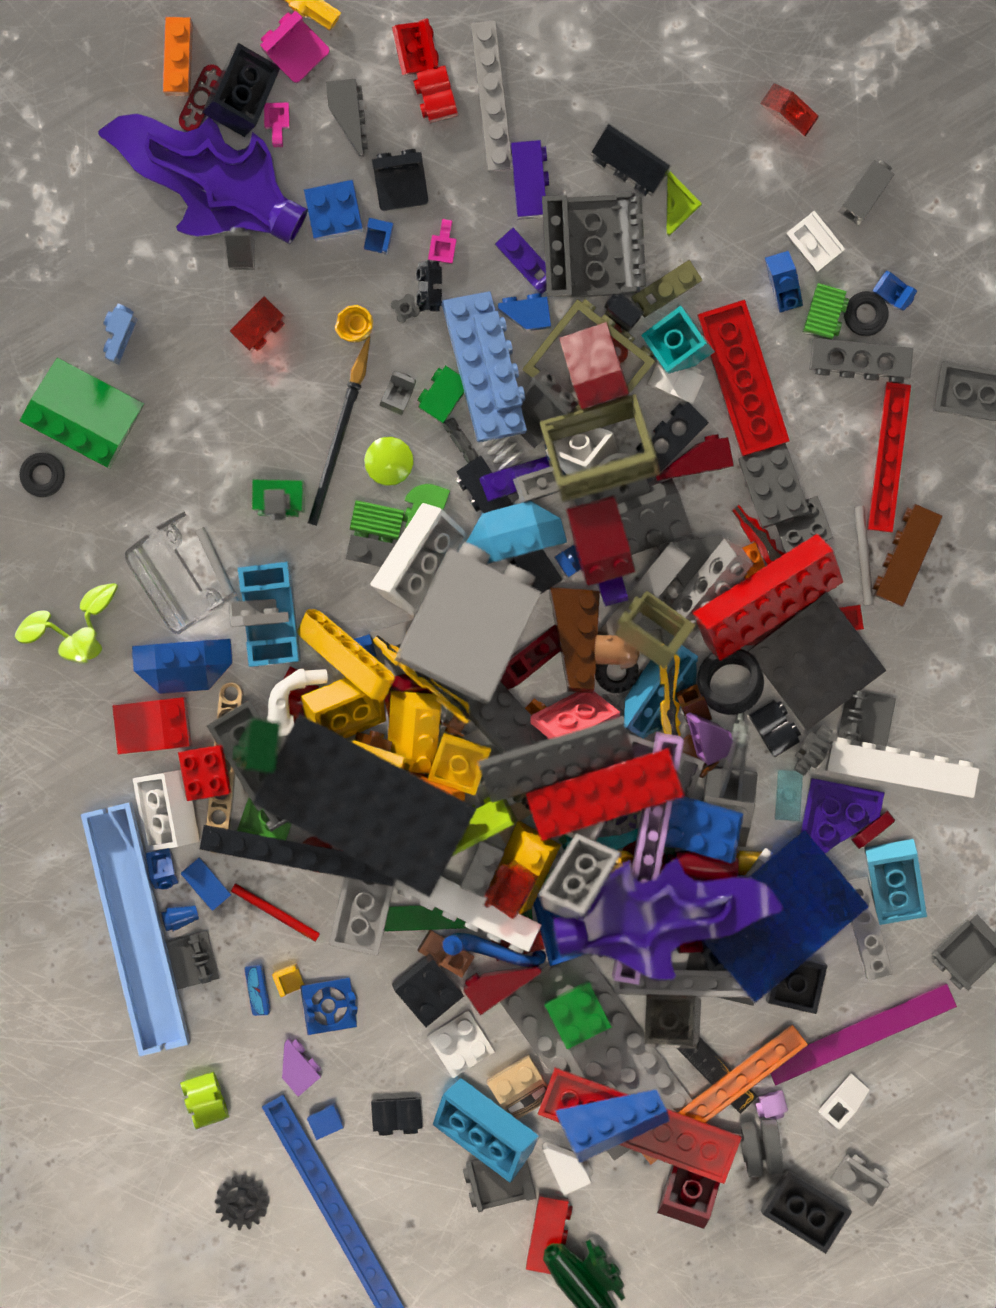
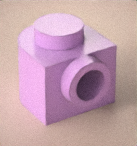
[755,1090,788,1119]

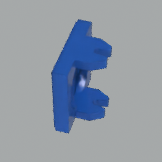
[300,978,358,1035]

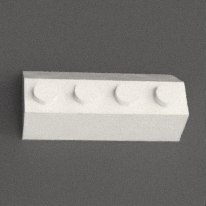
[370,503,469,617]

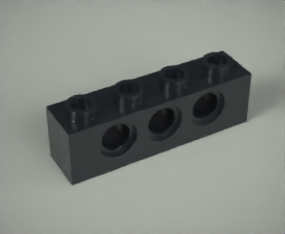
[635,402,709,484]

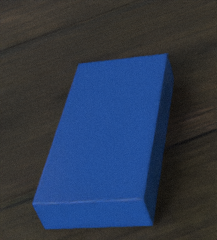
[180,857,232,911]

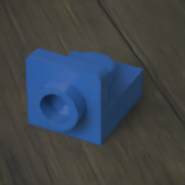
[554,545,581,578]
[145,848,179,890]

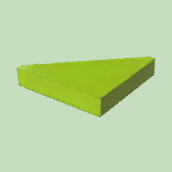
[666,171,702,236]

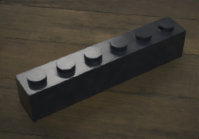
[455,455,563,594]

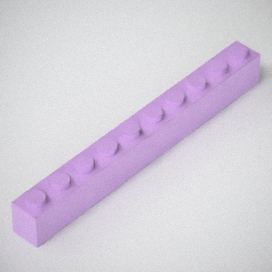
[612,732,683,985]

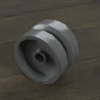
[741,1119,784,1178]

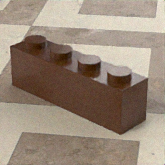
[872,504,943,607]

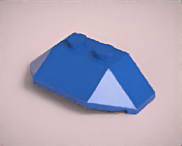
[132,639,233,694]

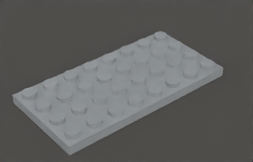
[500,954,692,1161]

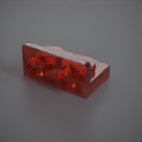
[230,296,286,352]
[483,860,539,919]

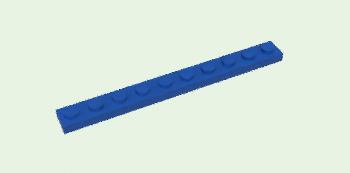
[262,1094,405,1308]

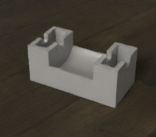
[329,877,394,956]

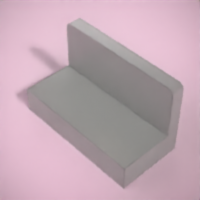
[513,466,564,505]

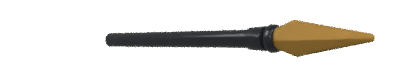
[308,336,370,526]

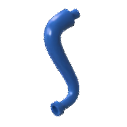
[443,933,546,967]

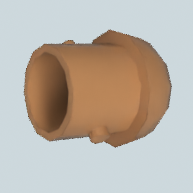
[595,635,639,669]

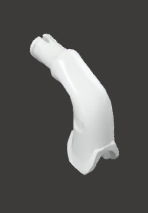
[267,668,328,736]

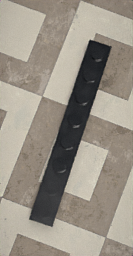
[199,825,396,887]

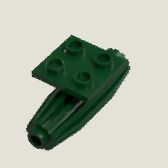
[543,1239,625,1308]

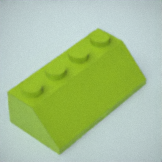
[452,796,517,856]

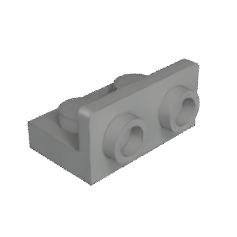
[229,599,289,627]
[831,1154,890,1207]

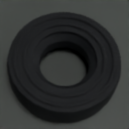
[844,291,889,336]
[19,453,65,497]

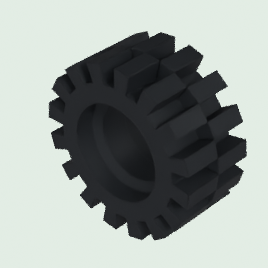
[595,663,639,693]

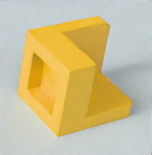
[272,963,305,998]

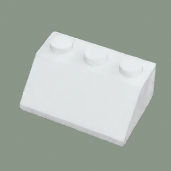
[133,770,200,851]

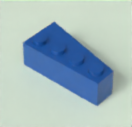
[555,1089,669,1163]

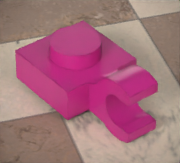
[264,102,290,148]
[428,219,457,264]

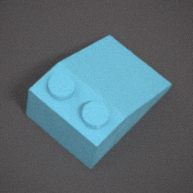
[865,839,927,925]

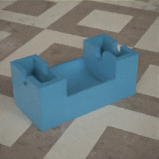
[238,562,301,667]

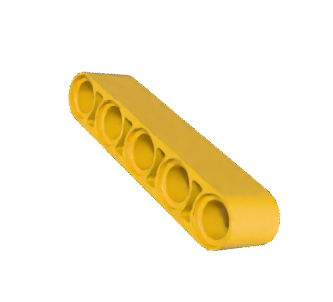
[297,609,395,700]

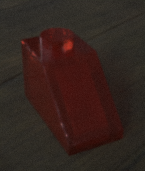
[760,83,819,137]

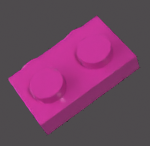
[260,10,330,83]

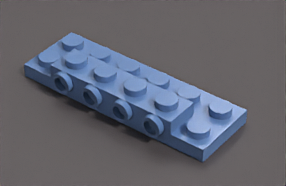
[441,291,527,443]

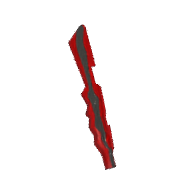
[732,505,805,610]

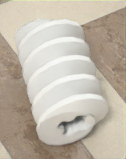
[482,436,526,471]

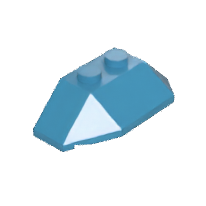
[466,501,567,565]
[624,645,698,739]

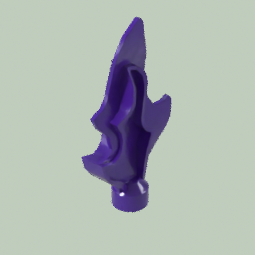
[98,114,308,244]
[554,859,782,980]

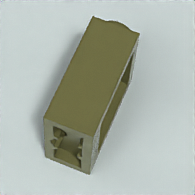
[615,591,695,669]

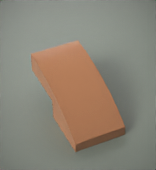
[417,930,475,978]

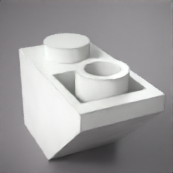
[818,1074,870,1130]

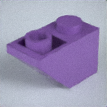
[282,1037,322,1097]

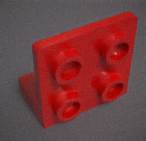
[178,745,231,801]

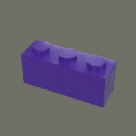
[511,140,549,220]

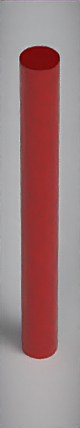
[230,883,320,942]

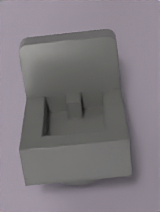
[379,371,416,415]

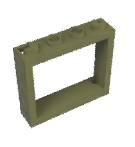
[522,299,656,428]
[540,394,660,502]

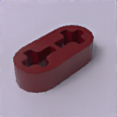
[851,810,895,849]

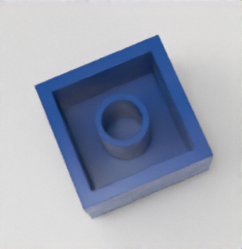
[304,180,363,242]

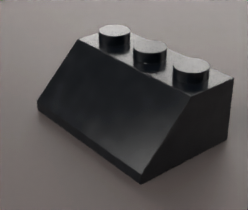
[591,124,671,197]

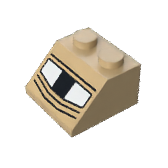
[487,1054,548,1120]

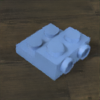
[103,304,138,365]

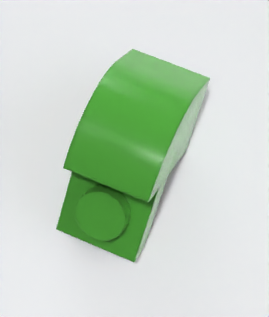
[403,484,450,528]

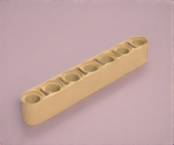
[206,683,244,853]

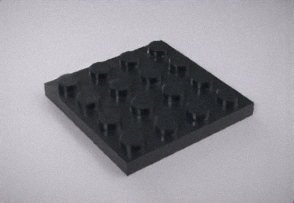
[747,592,887,731]

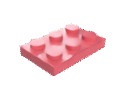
[530,691,620,739]

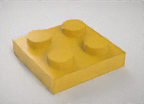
[428,733,491,796]

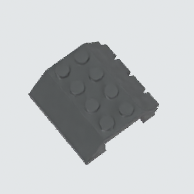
[542,192,646,297]

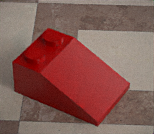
[112,697,192,754]

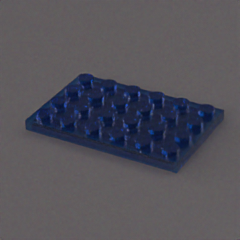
[701,830,869,1003]

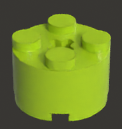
[180,1072,229,1130]

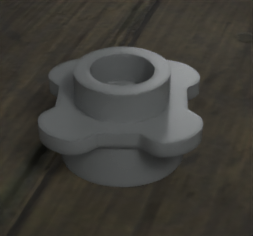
[391,294,420,323]

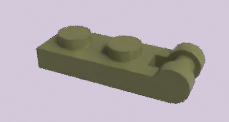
[631,260,703,318]

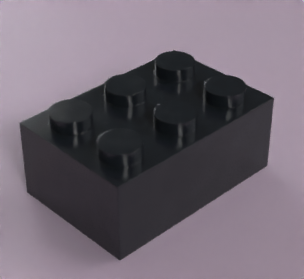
[761,1168,852,1254]

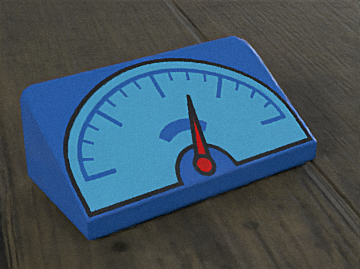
[244,964,271,1016]

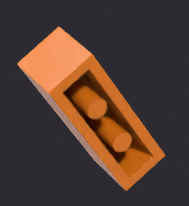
[163,17,193,97]

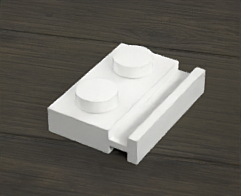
[786,211,845,272]

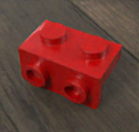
[392,18,439,76]

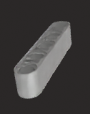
[598,542,691,636]

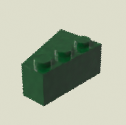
[232,718,281,773]

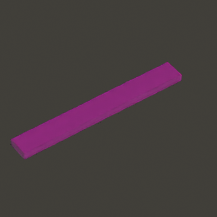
[770,984,957,1086]

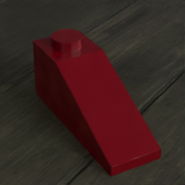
[656,434,734,481]
[500,625,560,690]

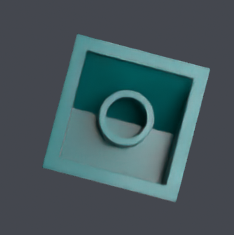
[641,306,715,374]

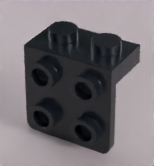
[372,149,428,211]

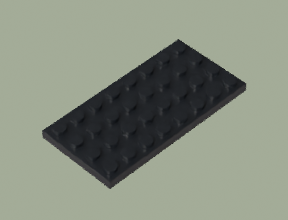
[252,714,477,898]

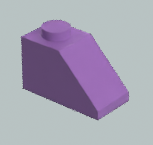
[686,713,733,765]

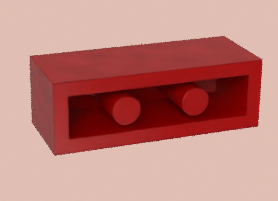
[526,1193,573,1274]

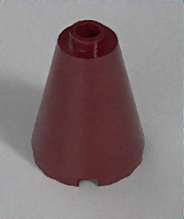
[668,849,739,882]

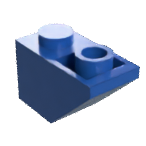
[765,251,803,313]
[498,293,551,332]

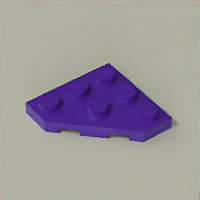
[797,778,885,856]

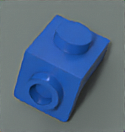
[872,271,917,311]

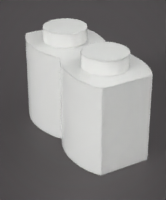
[647,360,705,405]

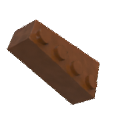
[549,587,600,693]

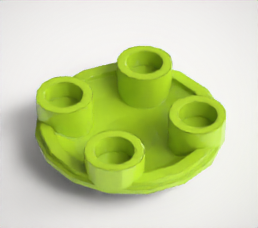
[364,437,414,486]

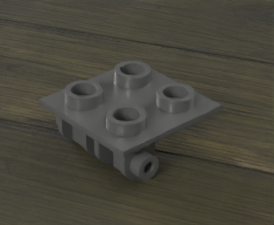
[776,496,833,553]
[838,690,896,746]
[166,931,220,990]

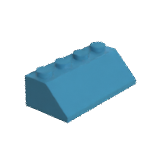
[432,1078,539,1182]

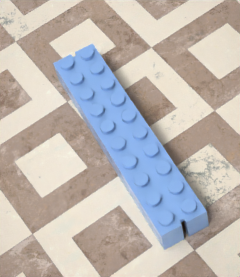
[81,802,190,1057]

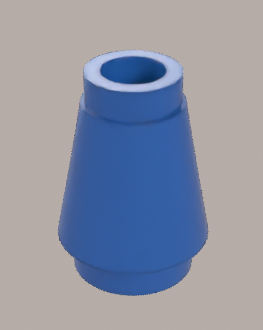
[161,905,199,932]

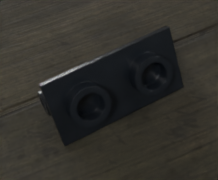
[416,260,442,312]

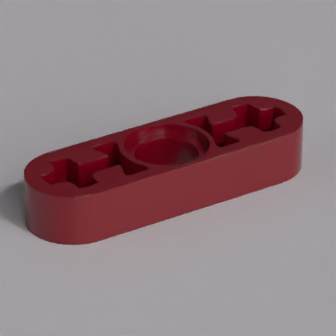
[179,64,222,132]

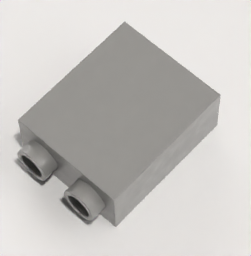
[394,542,541,704]

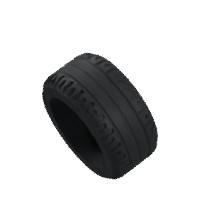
[697,648,764,715]

